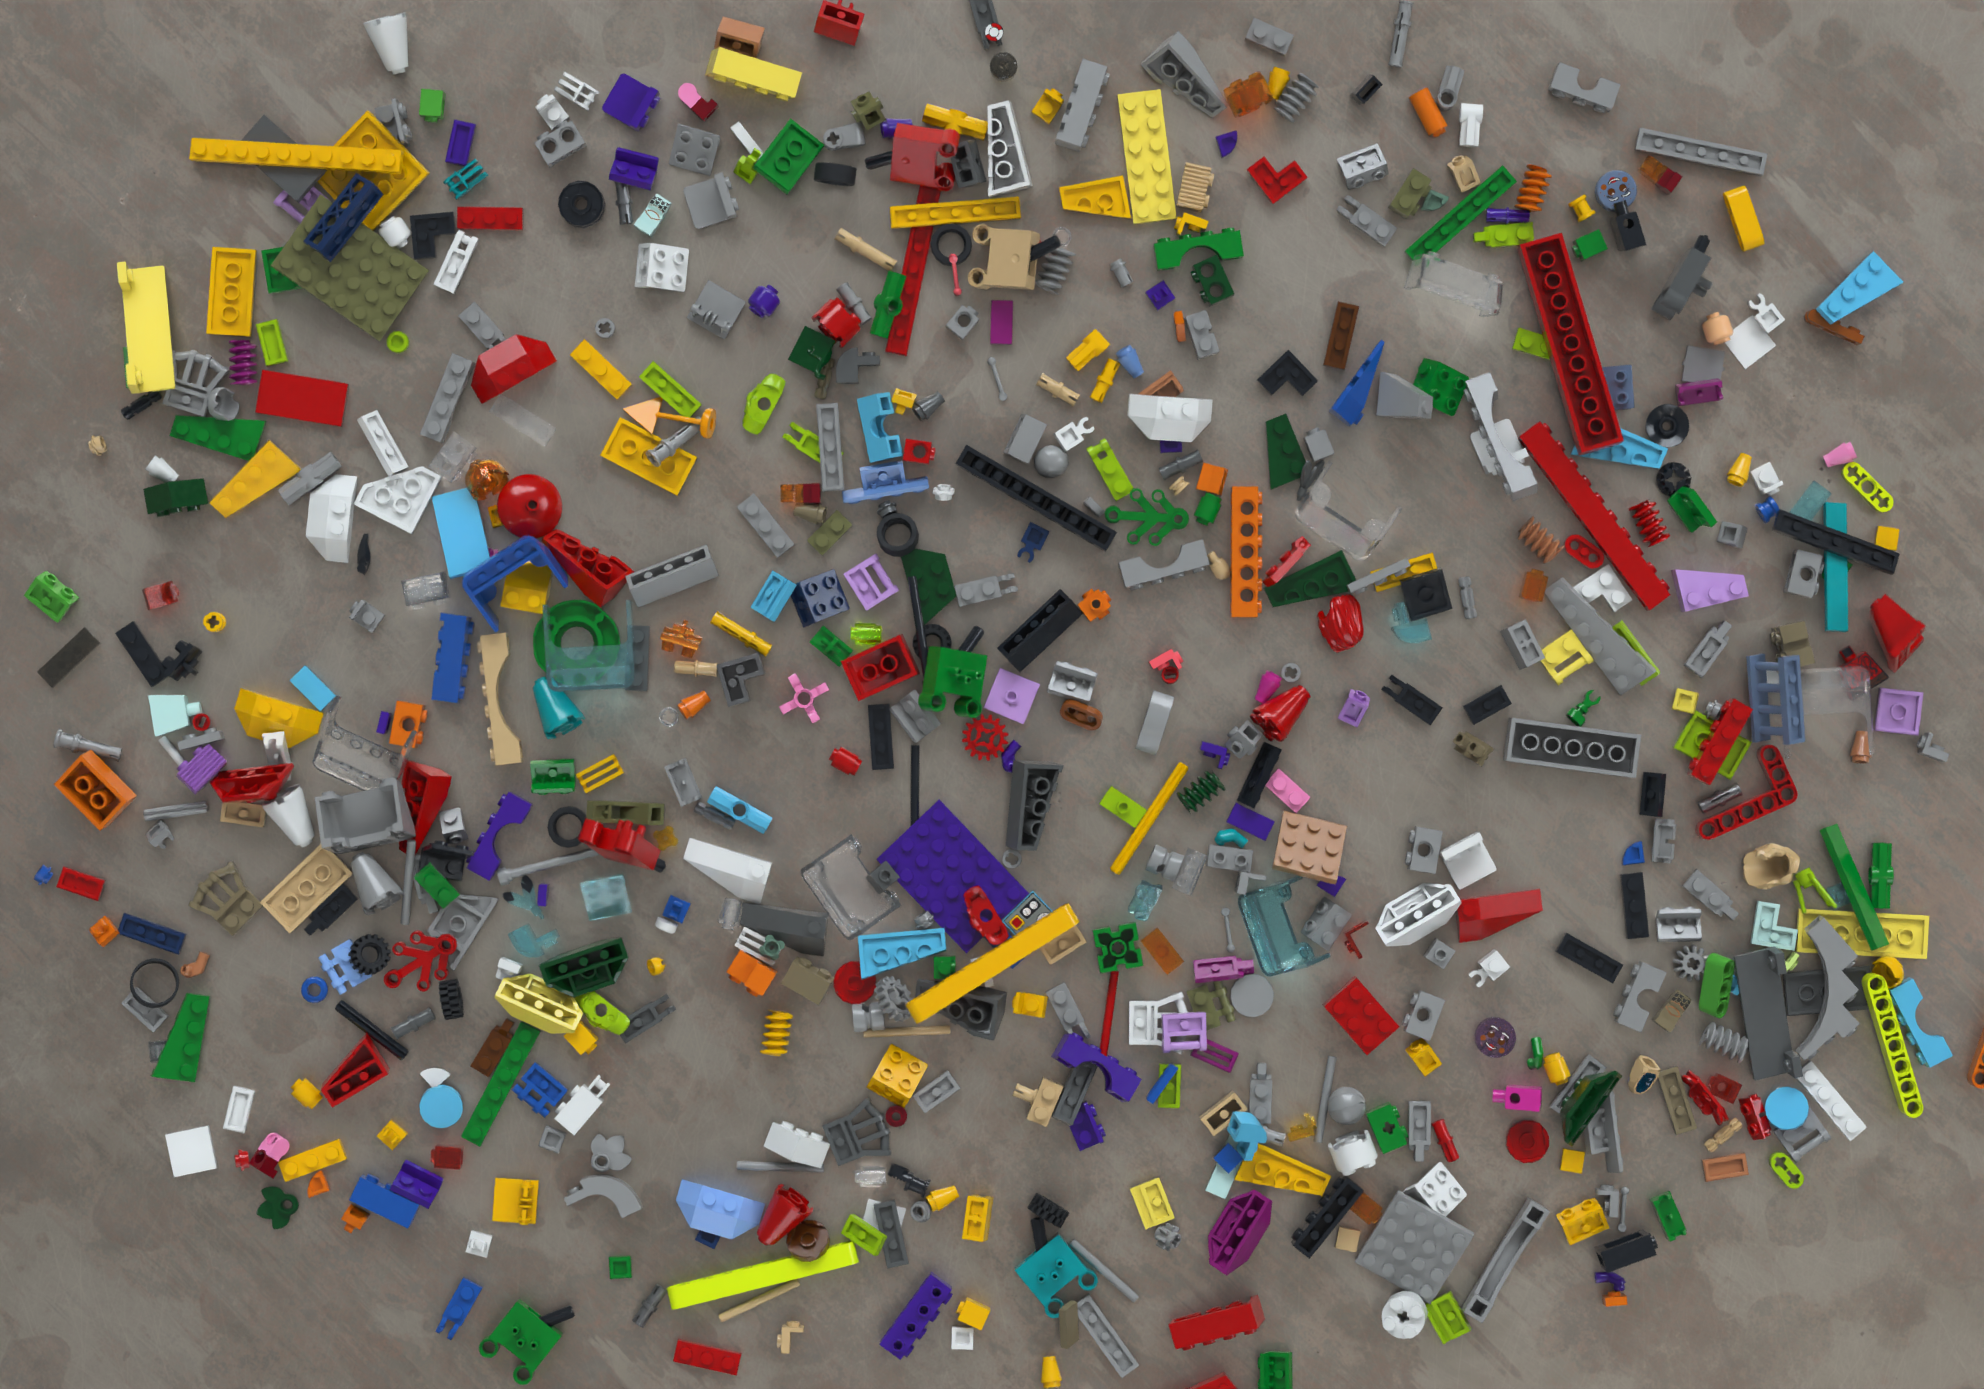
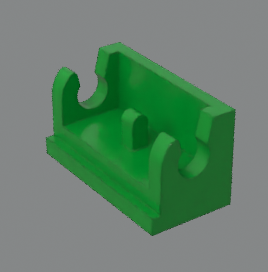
[1649,1191,1687,1242]

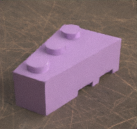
[1671,569,1749,612]

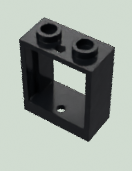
[1594,1229,1658,1273]

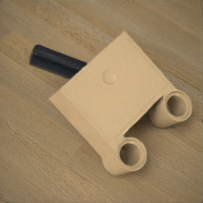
[968,224,1061,290]

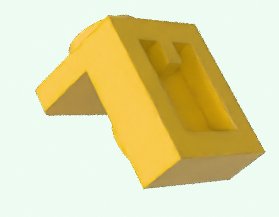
[1031,88,1064,124]
[1174,212,1209,236]
[1012,992,1048,1018]
[1405,1038,1442,1077]

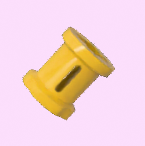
[1568,194,1596,223]
[203,612,226,632]

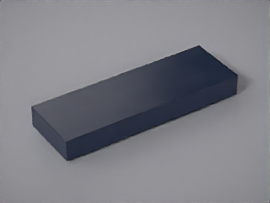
[118,913,187,955]

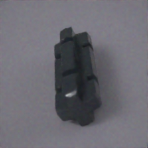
[121,391,162,420]

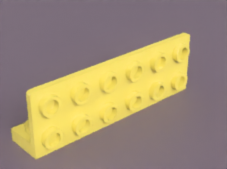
[117,261,175,394]

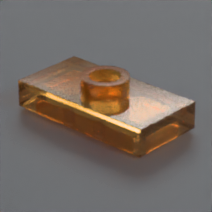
[1140,927,1184,975]

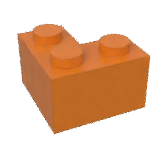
[727,949,778,997]

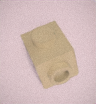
[777,1321,804,1354]

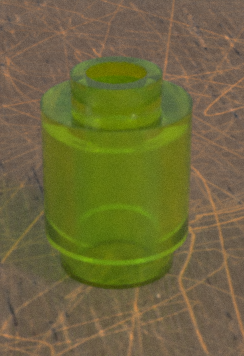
[851,623,881,645]

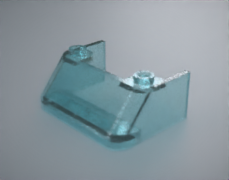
[1238,876,1331,977]

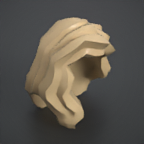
[1742,844,1800,890]

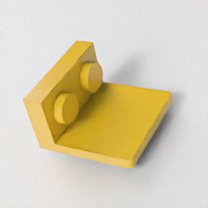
[866,1044,928,1108]

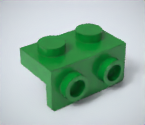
[530,759,576,795]
[1258,1351,1293,1389]

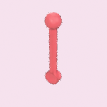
[949,254,962,296]

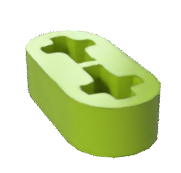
[1769,1152,1804,1189]

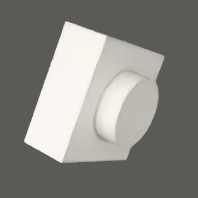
[951,1326,974,1350]

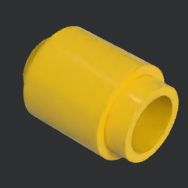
[1543,1052,1571,1086]
[290,1078,323,1110]

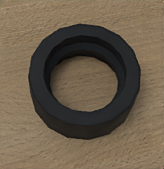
[814,162,857,186]
[931,223,972,266]
[877,513,919,557]
[547,806,586,848]

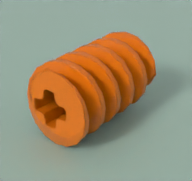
[1514,164,1552,212]

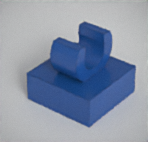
[662,895,691,923]

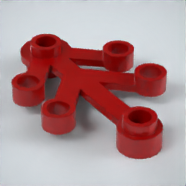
[384,930,457,992]

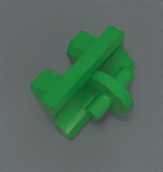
[810,626,853,667]

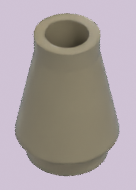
[793,503,827,525]

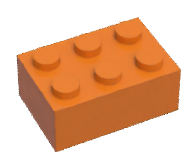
[54,750,137,831]

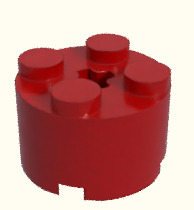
[811,297,861,348]

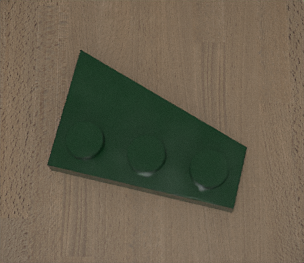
[1265,413,1306,490]

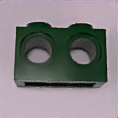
[1190,255,1235,306]

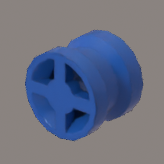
[1755,496,1780,523]

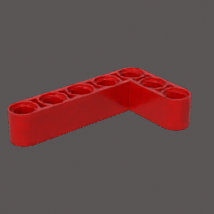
[1695,745,1798,840]

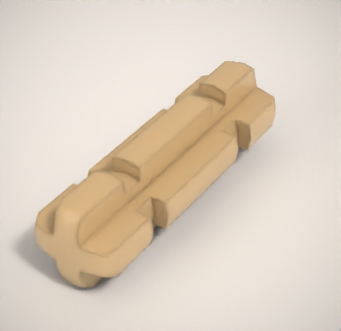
[1704,1118,1743,1152]

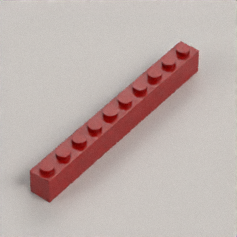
[1518,421,1671,611]

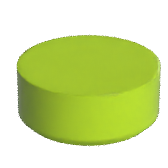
[387,331,409,353]

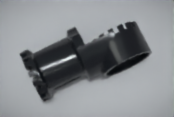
[887,1163,931,1198]

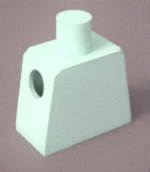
[148,695,202,736]

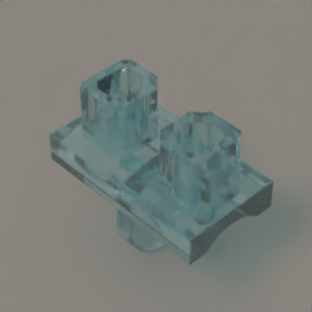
[1128,880,1163,921]

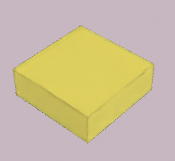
[1672,688,1699,714]

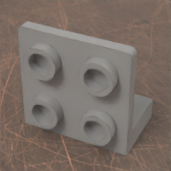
[375,98,412,147]

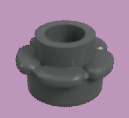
[877,500,897,519]

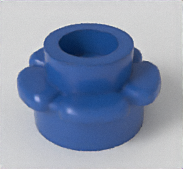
[34,865,53,885]

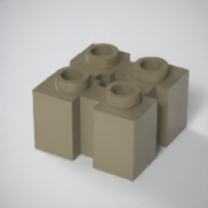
[1770,621,1815,667]

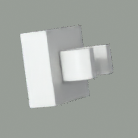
[466,1230,493,1258]

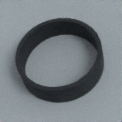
[130,958,179,1008]

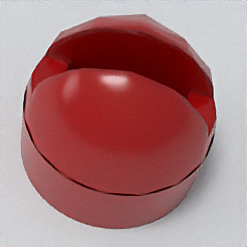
[1161,666,1179,684]
[193,713,211,731]

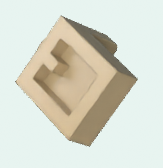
[1447,155,1481,193]

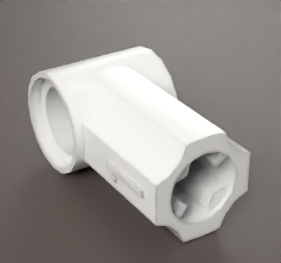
[1459,103,1483,147]

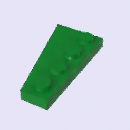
[169,415,267,461]

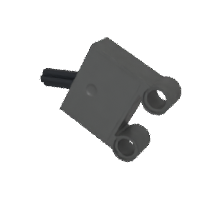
[1651,235,1712,320]

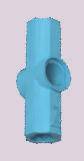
[707,786,773,834]

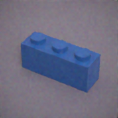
[349,1174,421,1228]

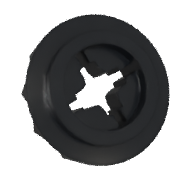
[1656,462,1692,497]

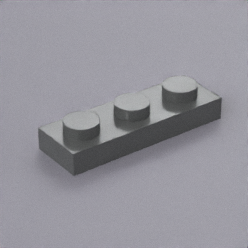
[625,625,650,691]
[1051,1062,1098,1126]
[874,1199,909,1269]

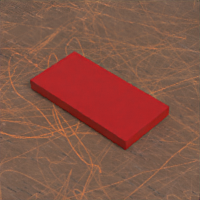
[255,370,349,427]

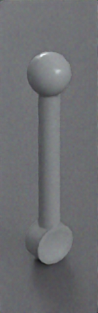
[987,357,1007,401]
[1221,908,1235,953]
[1617,1187,1629,1232]

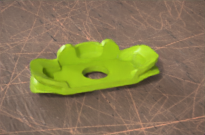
[742,374,785,434]
[574,991,630,1035]

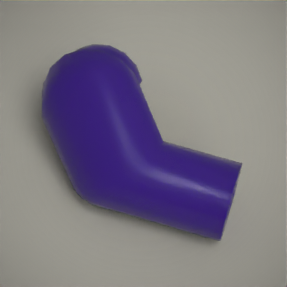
[1001,740,1022,773]
[1595,1272,1626,1291]

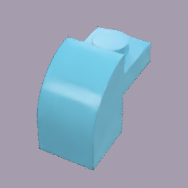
[1227,1111,1267,1161]

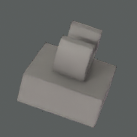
[145,819,174,849]

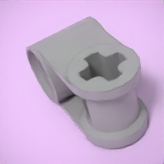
[823,123,866,151]

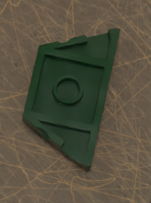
[901,548,957,625]

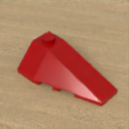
[1455,889,1543,943]

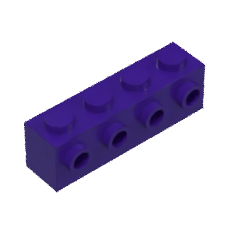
[879,1272,953,1360]

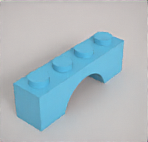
[1888,977,1953,1068]

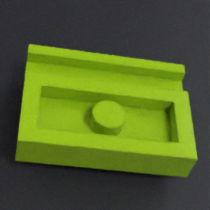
[1425,1291,1472,1344]

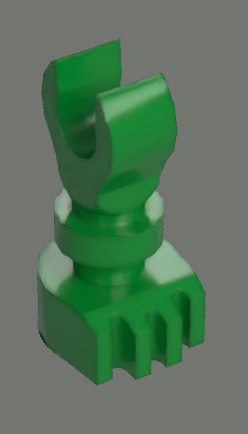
[1566,690,1601,727]

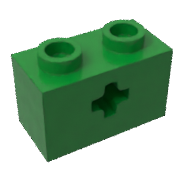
[1365,1102,1409,1154]

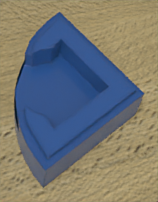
[1622,841,1645,866]

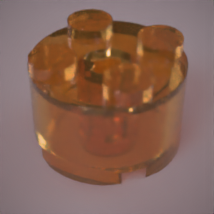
[1223,71,1274,118]

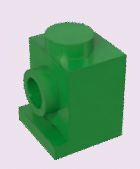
[934,955,956,979]

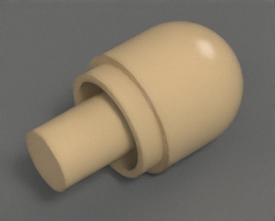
[1207,551,1231,580]

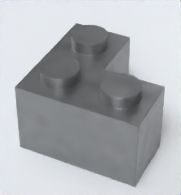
[716,653,765,707]

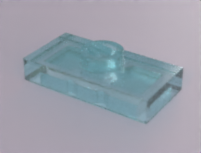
[1789,480,1832,520]

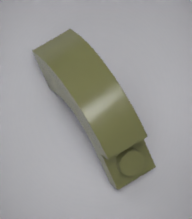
[586,800,664,825]

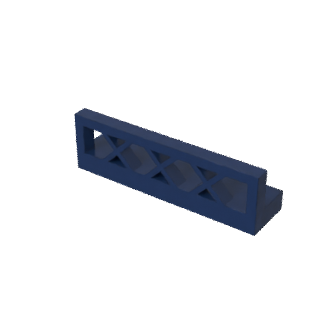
[303,173,384,262]

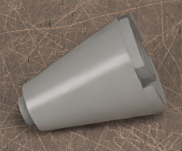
[350,852,404,915]

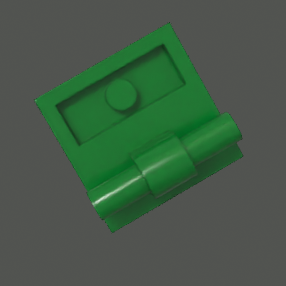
[261,247,303,294]

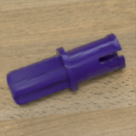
[1486,207,1530,224]

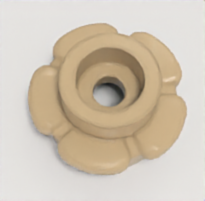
[88,435,107,456]

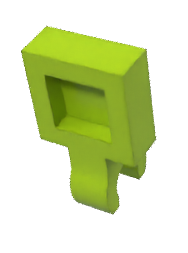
[733,148,762,184]

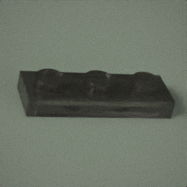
[37,627,101,688]

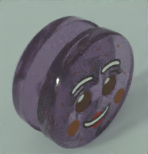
[1474,1017,1516,1058]

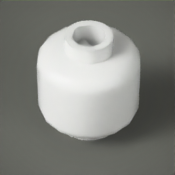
[378,215,411,249]

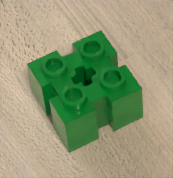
[1092,922,1143,973]

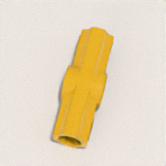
[922,103,988,141]

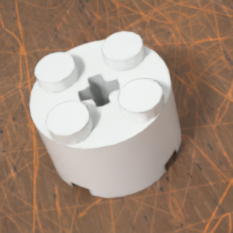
[1328,1130,1378,1176]
[1382,1290,1428,1339]

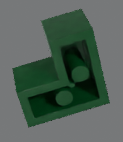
[143,478,208,517]

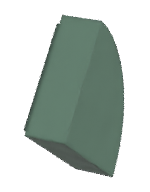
[1420,190,1449,211]

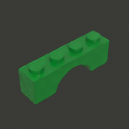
[1153,227,1244,271]

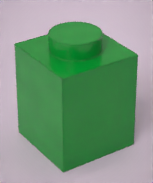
[1572,229,1608,262]

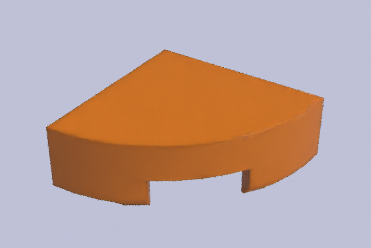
[1174,311,1186,342]
[307,1170,330,1198]

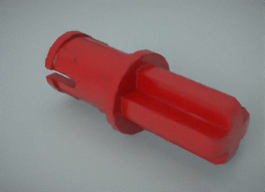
[1431,1119,1459,1162]

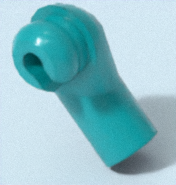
[1214,829,1248,848]

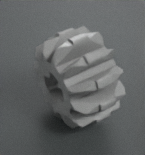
[1673,945,1709,982]

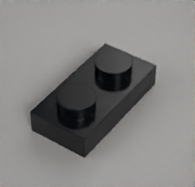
[1463,685,1512,725]
[1640,772,1666,817]

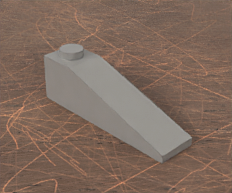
[1141,31,1228,118]

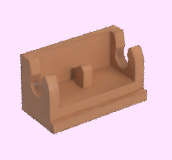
[1139,370,1184,397]

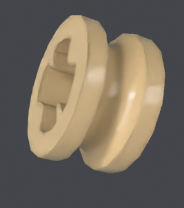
[1168,475,1190,496]

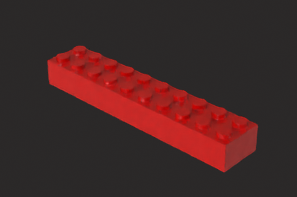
[1517,233,1624,456]

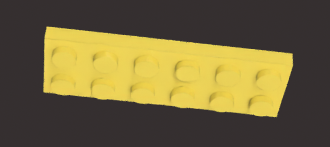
[1117,89,1177,225]
[1795,908,1929,959]

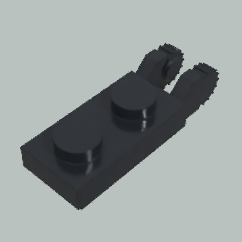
[1381,675,1443,726]

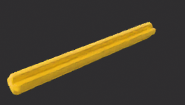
[1110,762,1188,875]

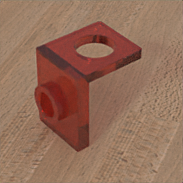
[1343,920,1369,959]

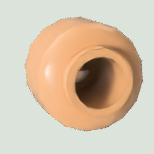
[1702,312,1734,346]

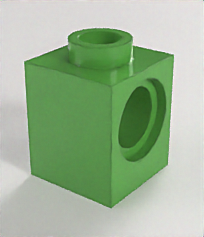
[419,89,446,122]

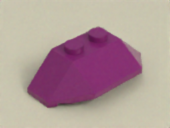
[1208,1189,1272,1275]

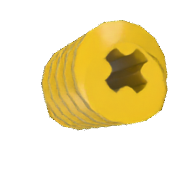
[760,1010,793,1056]

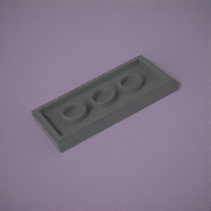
[241,115,327,203]
[1782,965,1872,1016]

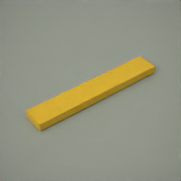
[889,197,1021,229]

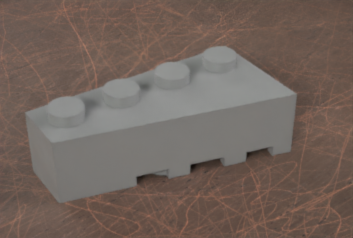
[1055,59,1110,152]

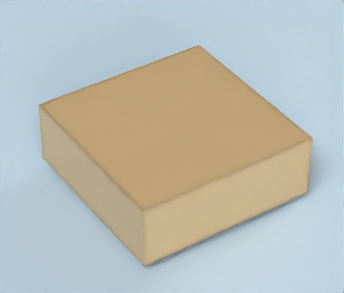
[1334,1226,1361,1252]

